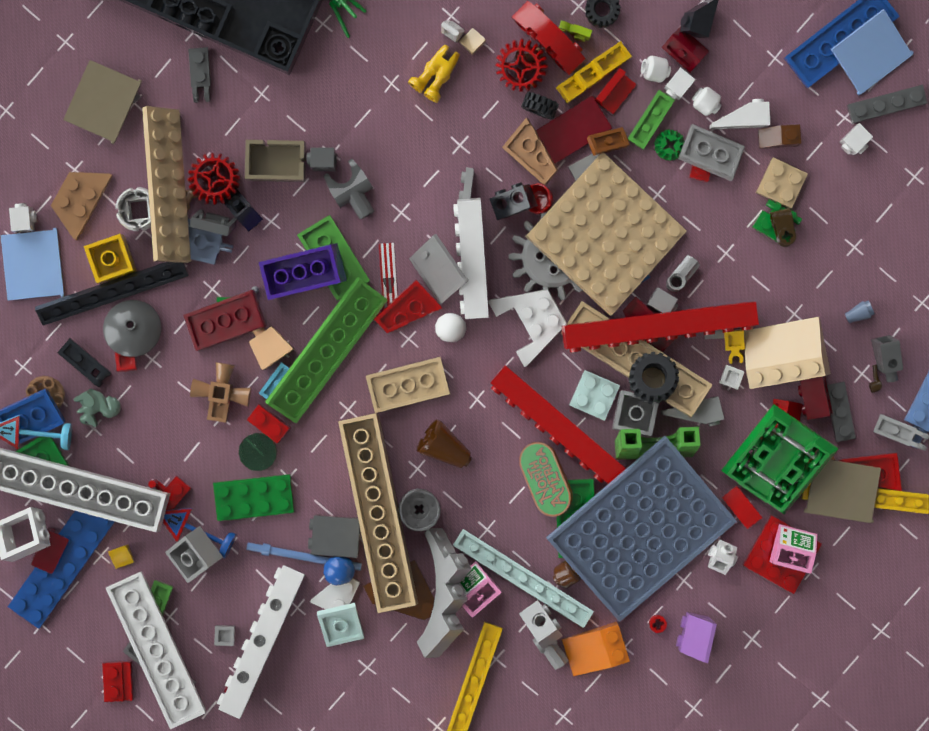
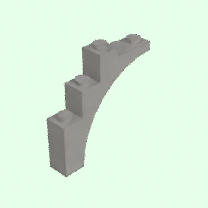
[417,528,472,658]

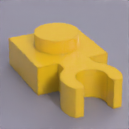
[724,329,745,364]

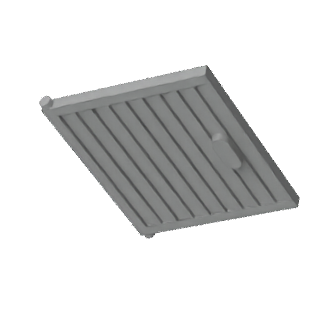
[409,234,468,305]

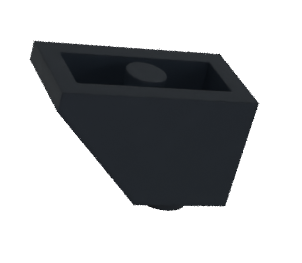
[680,0,719,39]
[224,188,263,232]

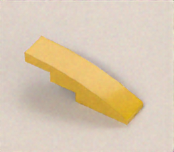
[556,41,632,103]

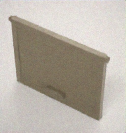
[63,60,142,144]
[804,460,881,523]

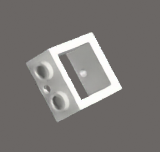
[0,507,51,562]

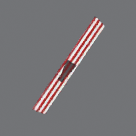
[379,243,398,309]

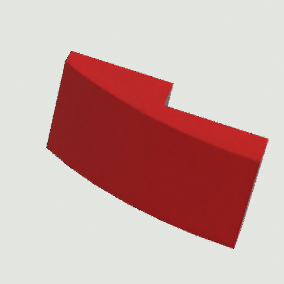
[722,486,763,530]

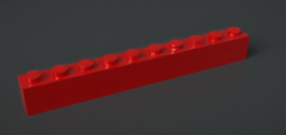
[562,301,759,352]
[490,365,626,484]

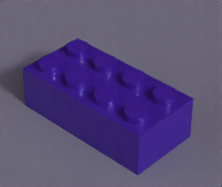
[259,243,347,300]

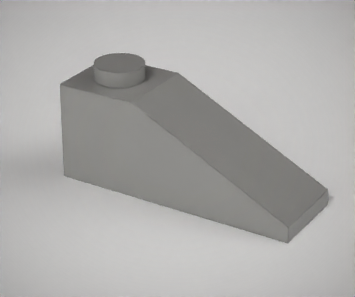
[660,396,724,427]

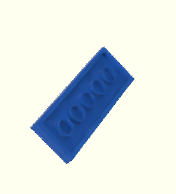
[784,0,900,89]

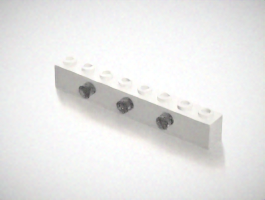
[217,565,305,719]

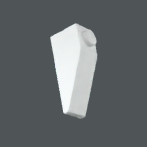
[709,99,770,130]

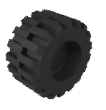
[629,352,679,404]

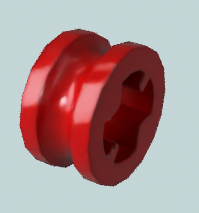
[649,615,667,633]

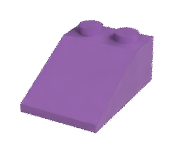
[676,612,717,663]

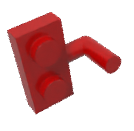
[148,476,191,510]

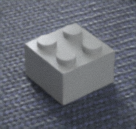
[612,390,659,437]
[165,526,223,583]

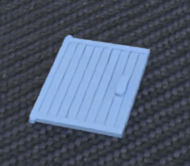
[831,9,914,96]
[1,228,64,301]

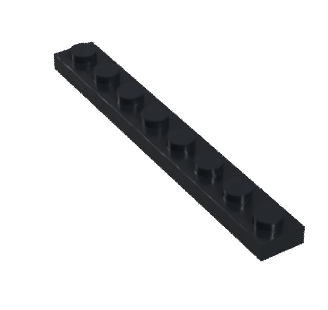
[35,262,189,326]

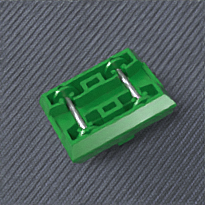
[721,404,839,515]

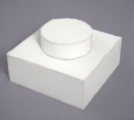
[719,365,744,390]

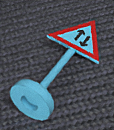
[0,415,72,450]

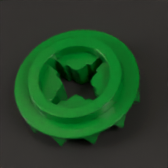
[654,129,685,161]

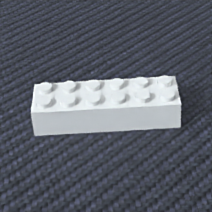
[453,198,489,319]

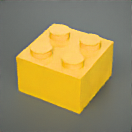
[84,234,137,284]

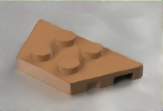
[51,172,113,240]

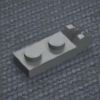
[188,47,211,103]

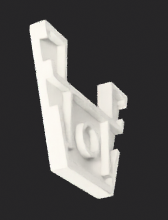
[488,289,567,367]

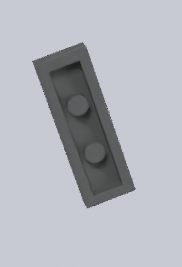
[828,382,856,442]

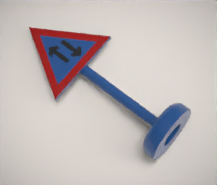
[163,508,237,559]

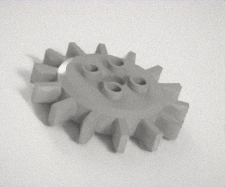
[508,213,582,300]

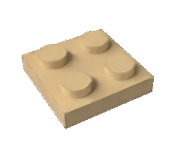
[756,157,808,209]

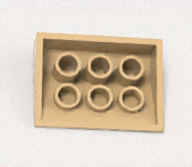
[744,316,831,389]

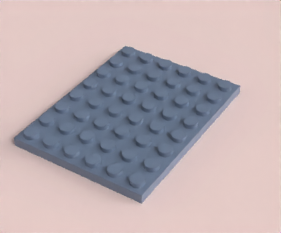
[546,436,737,622]

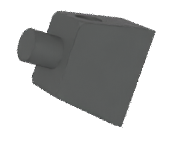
[871,335,903,382]

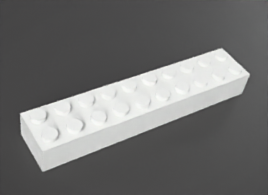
[0,448,170,532]

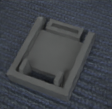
[189,209,237,236]

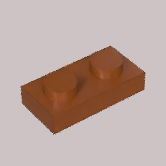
[587,127,630,156]

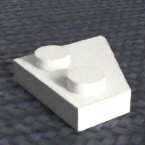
[310,578,360,609]

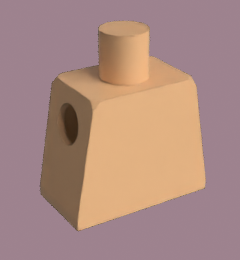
[249,326,294,370]

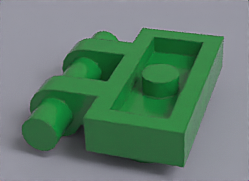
[752,199,802,242]

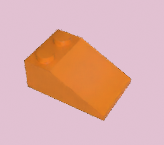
[562,622,630,676]

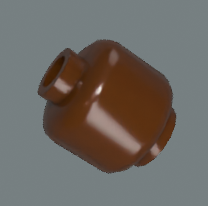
[553,560,581,588]

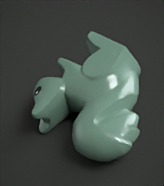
[73,388,121,427]

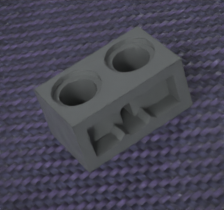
[307,148,337,171]

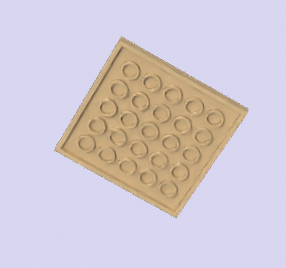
[525,153,686,316]

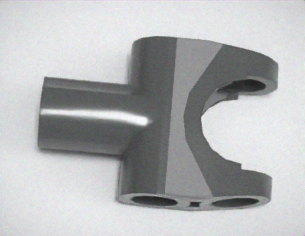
[324,159,375,220]

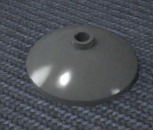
[103,300,162,357]

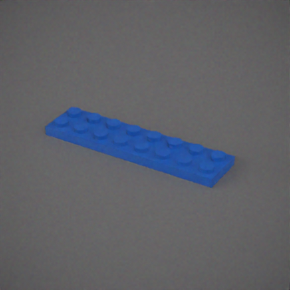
[8,511,115,629]

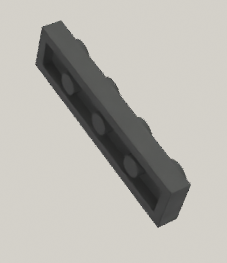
[847,85,928,124]

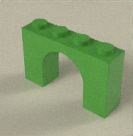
[615,427,700,460]

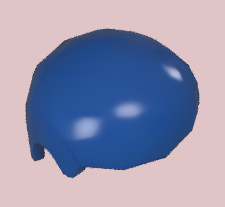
[323,556,355,586]

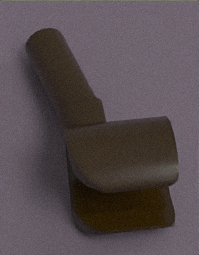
[869,365,882,393]

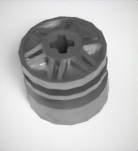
[399,488,440,531]

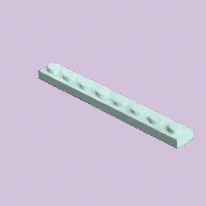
[452,529,594,628]

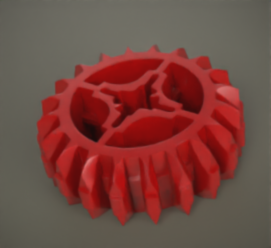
[495,39,548,92]
[187,153,240,205]

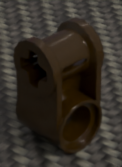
[770,208,796,247]

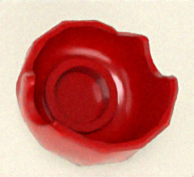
[528,183,553,214]

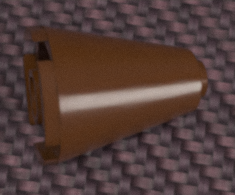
[416,420,472,468]

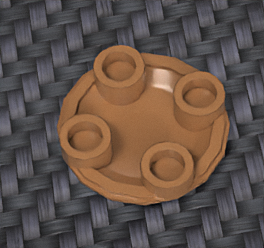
[26,376,65,408]

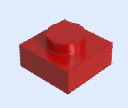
[689,165,711,183]
[115,352,137,373]

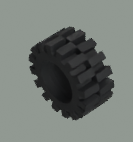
[585,0,621,28]
[521,92,559,120]

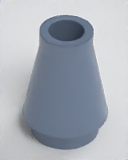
[844,300,875,324]

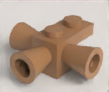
[190,362,251,423]

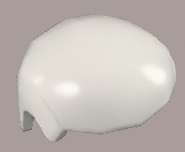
[435,313,466,342]

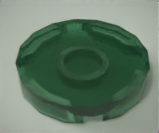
[238,433,277,471]

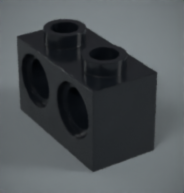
[489,182,538,220]

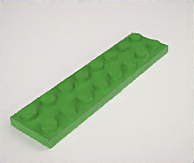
[265,277,388,423]

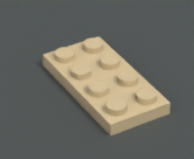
[366,357,450,413]

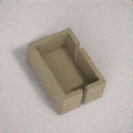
[245,140,306,182]

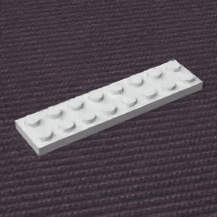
[106,571,206,729]

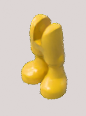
[408,45,460,103]

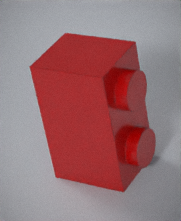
[247,404,291,444]

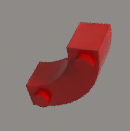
[512,1,586,75]

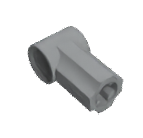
[666,255,700,292]
[533,638,569,670]

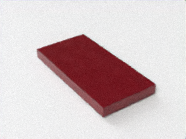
[535,96,612,164]
[183,289,267,351]

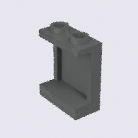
[308,514,360,558]

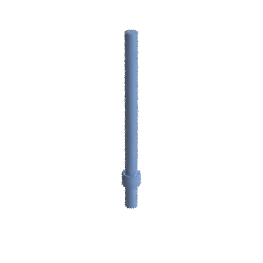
[246,542,362,571]

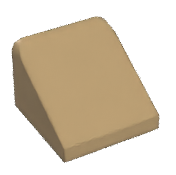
[459,28,486,55]

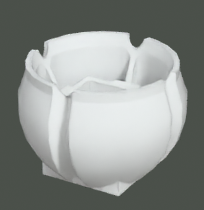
[115,187,151,231]

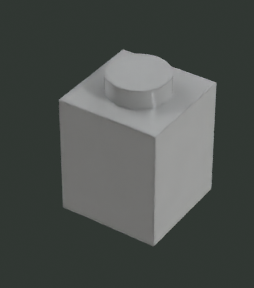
[646,288,678,313]

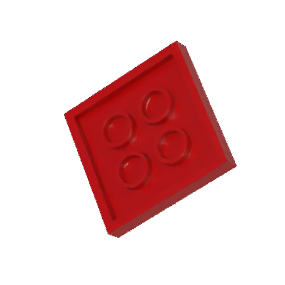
[743,515,822,594]

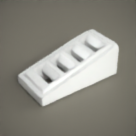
[441,20,465,42]

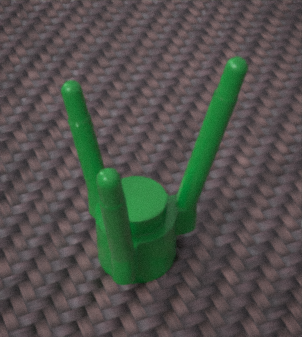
[329,0,366,38]

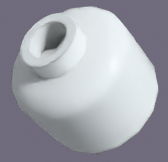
[641,55,671,83]
[692,87,722,116]

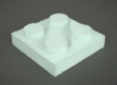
[569,370,620,421]
[317,603,364,647]

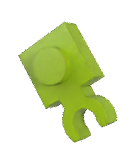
[559,20,592,42]

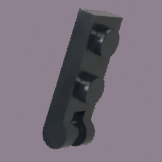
[57,338,112,388]

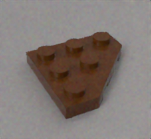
[363,560,435,620]

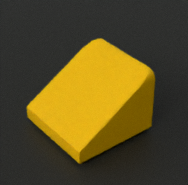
[108,544,134,569]

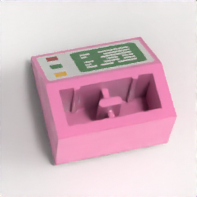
[769,524,817,574]
[460,561,502,618]

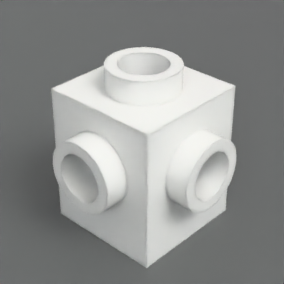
[708,540,738,575]

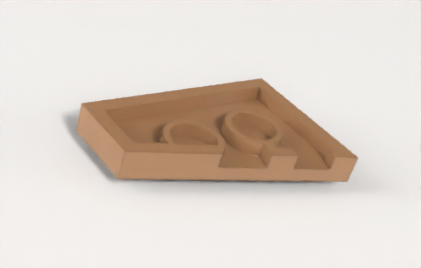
[502,118,558,185]

